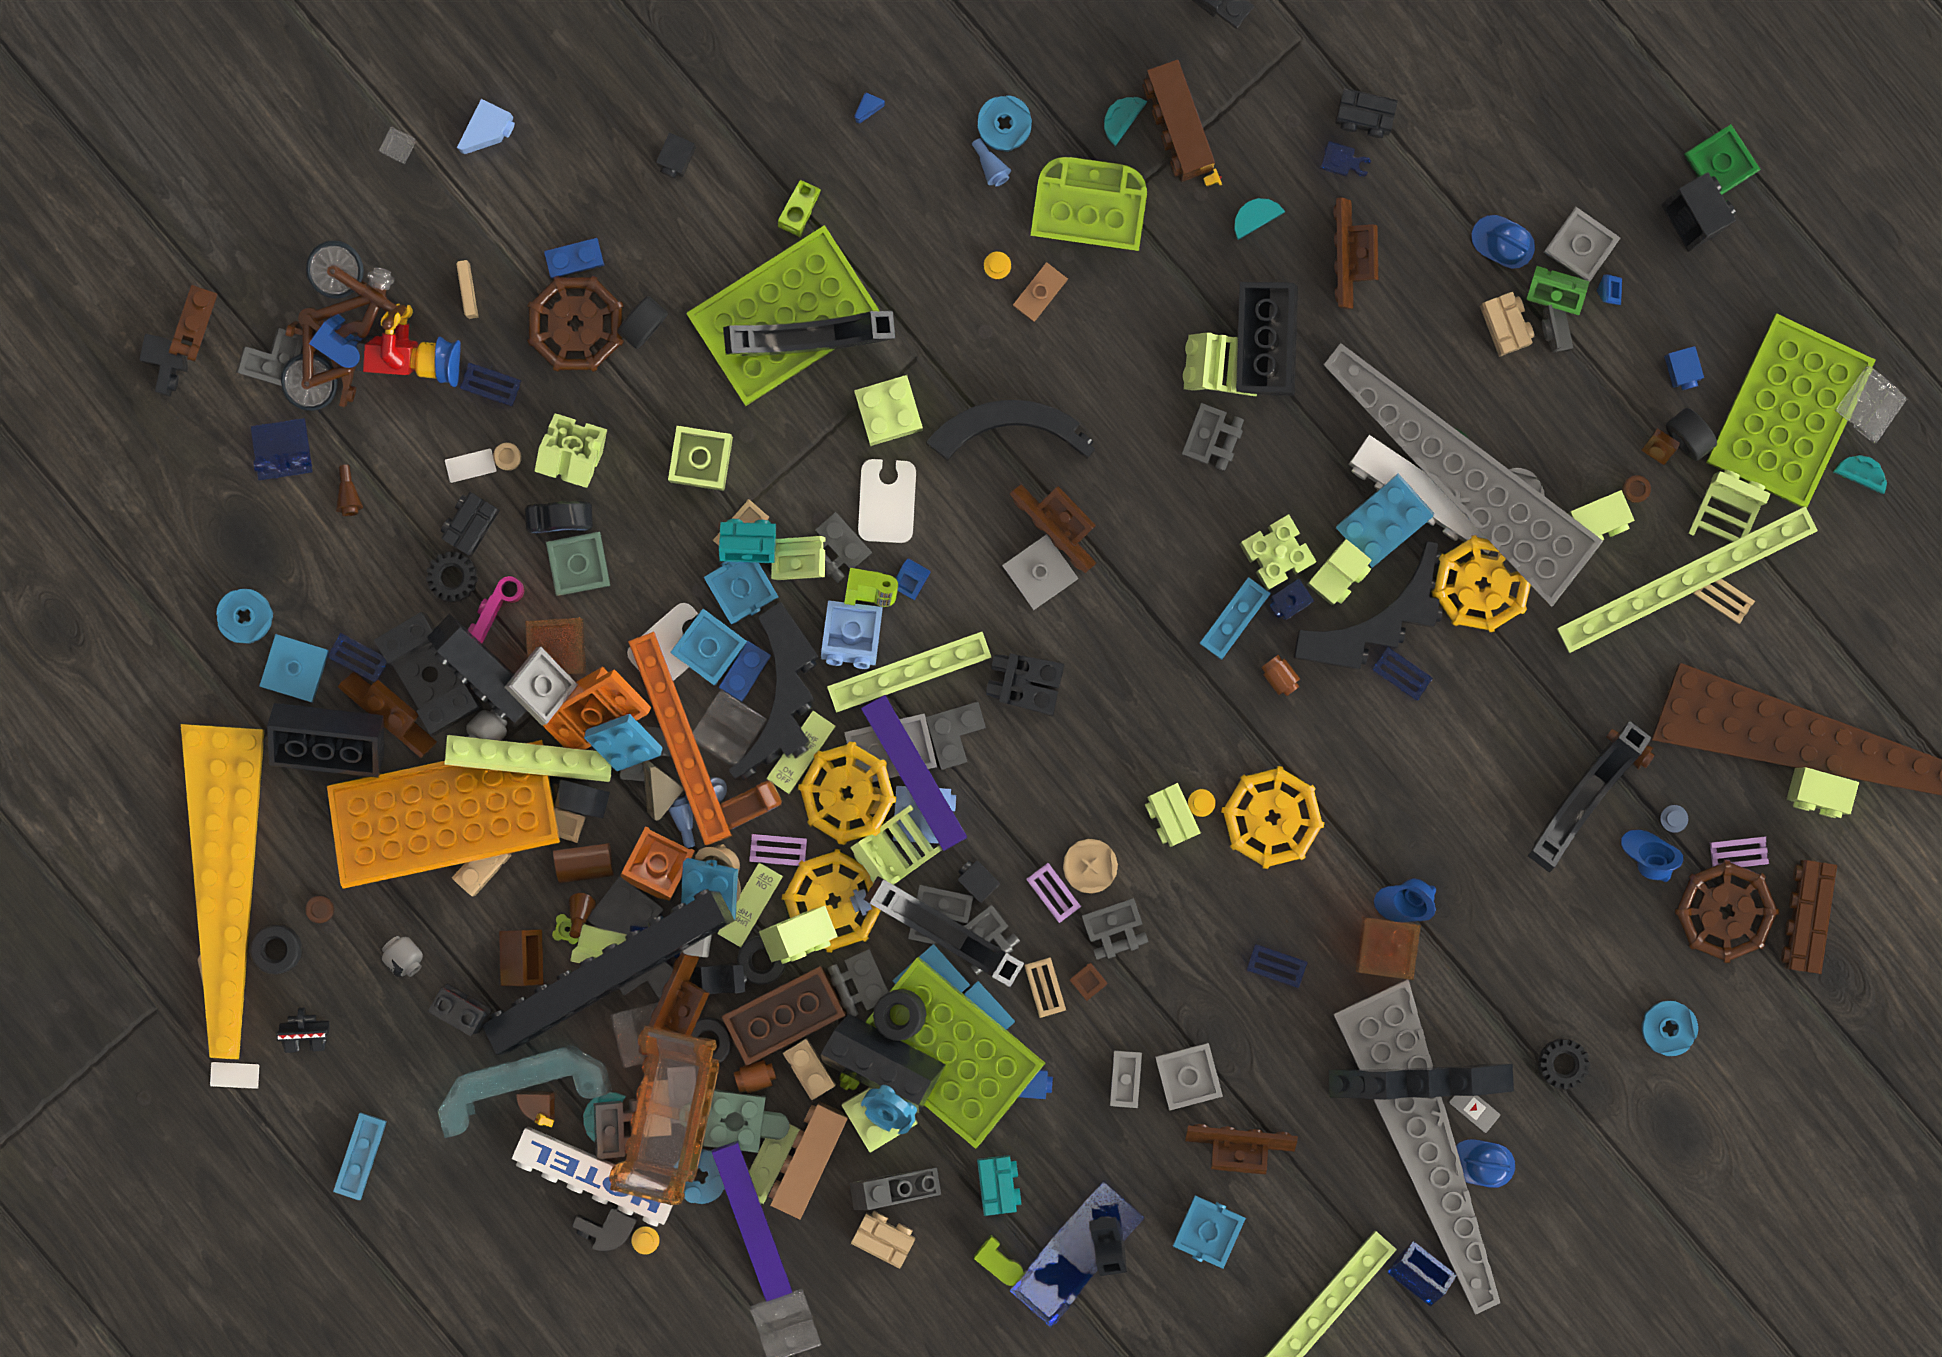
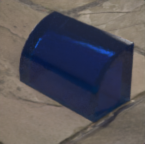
[1387,1241,1457,1306]

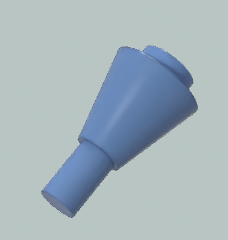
[972,138,1011,186]
[668,796,695,848]

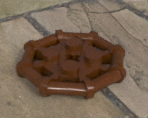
[527,275,624,372]
[1675,860,1779,963]

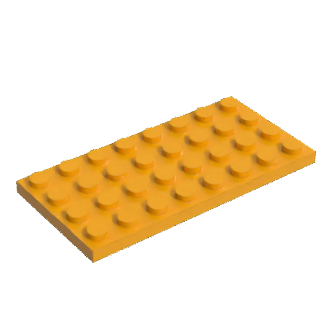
[327,740,560,889]

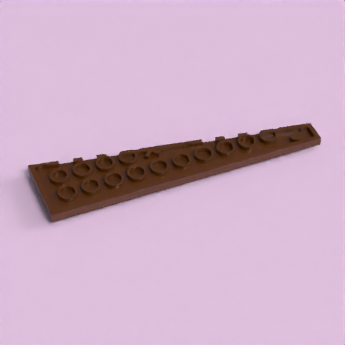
[1651,663,1942,796]

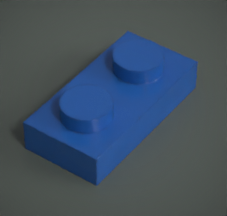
[544,238,605,279]
[719,641,771,702]

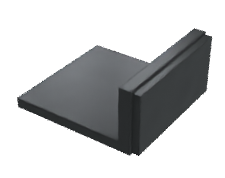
[1542,304,1573,353]

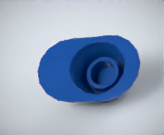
[1472,215,1535,269]
[1621,830,1683,882]
[1374,878,1436,922]
[1456,1140,1515,1187]

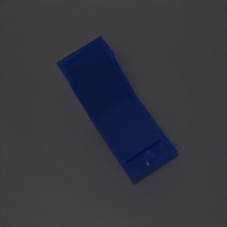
[1010,1180,1145,1328]

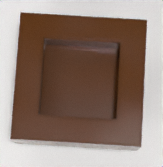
[1641,428,1680,465]
[1069,962,1108,1001]

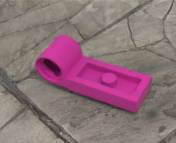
[468,576,524,644]

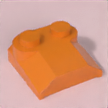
[621,826,695,901]

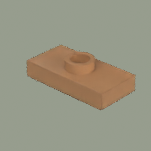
[1013,262,1068,322]

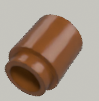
[1261,654,1300,697]
[734,1060,776,1094]

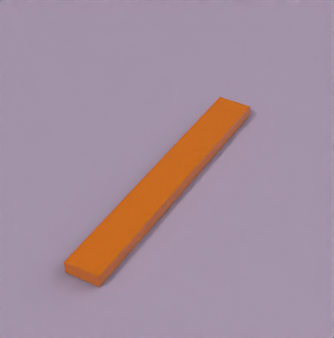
[628,632,732,846]

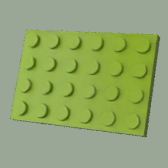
[686,225,879,406]
[1706,313,1876,508]
[866,957,1045,1149]

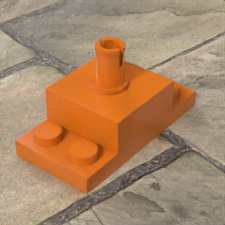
[543,667,651,750]

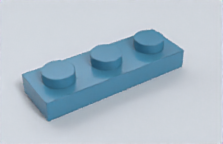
[1199,577,1271,660]
[333,1112,387,1200]

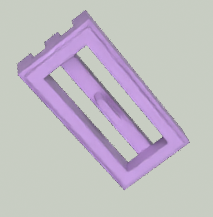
[749,834,807,866]
[1710,837,1769,867]
[1026,863,1081,923]

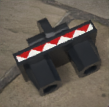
[276,1007,330,1053]

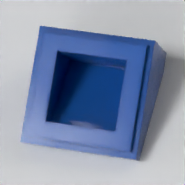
[855,93,885,124]
[895,559,931,600]

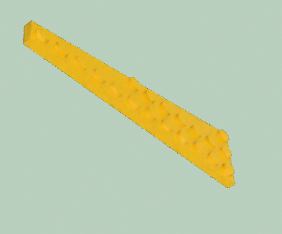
[181,724,265,1059]

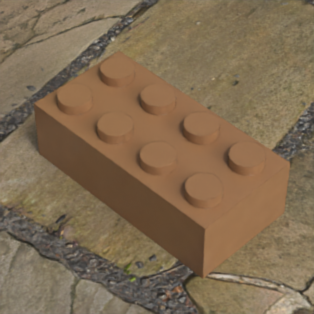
[768,1101,848,1220]

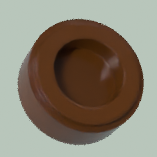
[1622,475,1651,503]
[306,896,334,923]

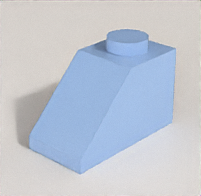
[457,99,515,154]

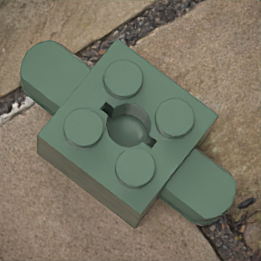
[680,1089,790,1153]

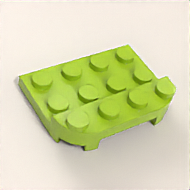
[1030,157,1147,251]

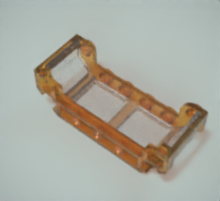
[609,1025,719,1205]

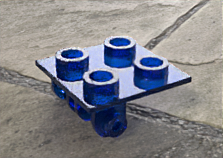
[251,418,313,481]

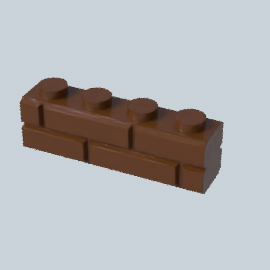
[1781,860,1837,974]

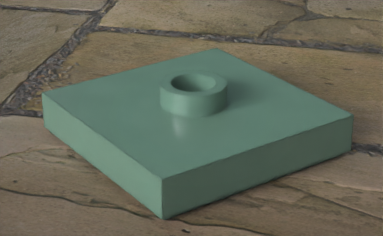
[546,532,611,596]

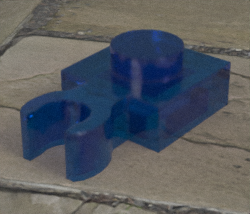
[1320,141,1371,176]

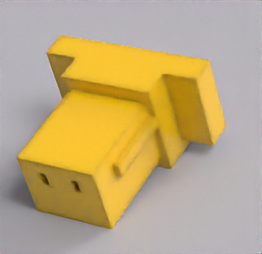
[1204,169,1222,186]
[535,1113,554,1127]

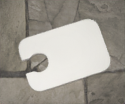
[858,459,916,543]
[627,603,698,681]

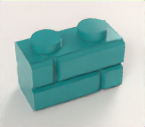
[719,519,776,563]
[977,1155,1022,1216]

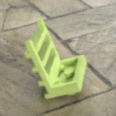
[1183,333,1257,396]
[1688,469,1771,542]
[851,805,942,885]

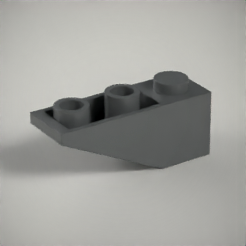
[849,1168,941,1210]

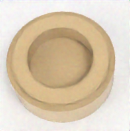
[493,443,521,471]

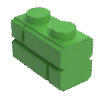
[1527,266,1589,315]

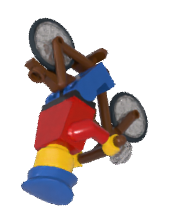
[281,241,461,411]

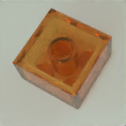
[525,618,586,675]
[1356,917,1421,980]

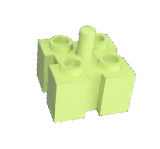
[535,413,607,488]
[1240,515,1316,591]

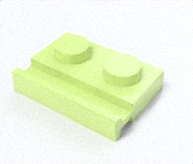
[771,536,825,580]

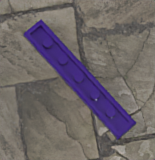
[861,695,967,851]
[712,1141,792,1302]

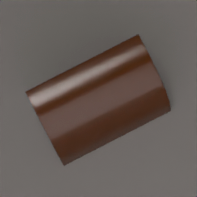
[553,843,614,883]
[499,929,544,986]
[516,1091,555,1121]

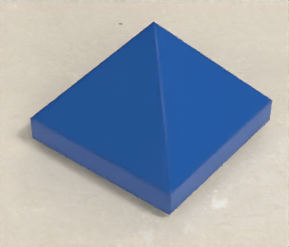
[1596,275,1622,305]

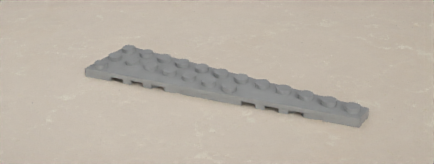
[1324,343,1603,607]
[1333,979,1500,1315]

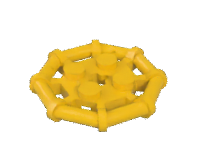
[1431,535,1530,633]
[798,741,896,845]
[1221,766,1324,869]
[782,849,881,953]

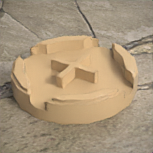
[1063,839,1118,893]

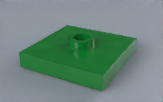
[1684,124,1761,195]

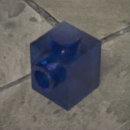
[1269,579,1314,620]

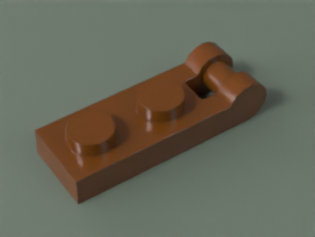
[168,285,218,362]

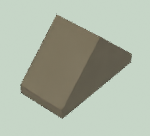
[643,760,684,820]

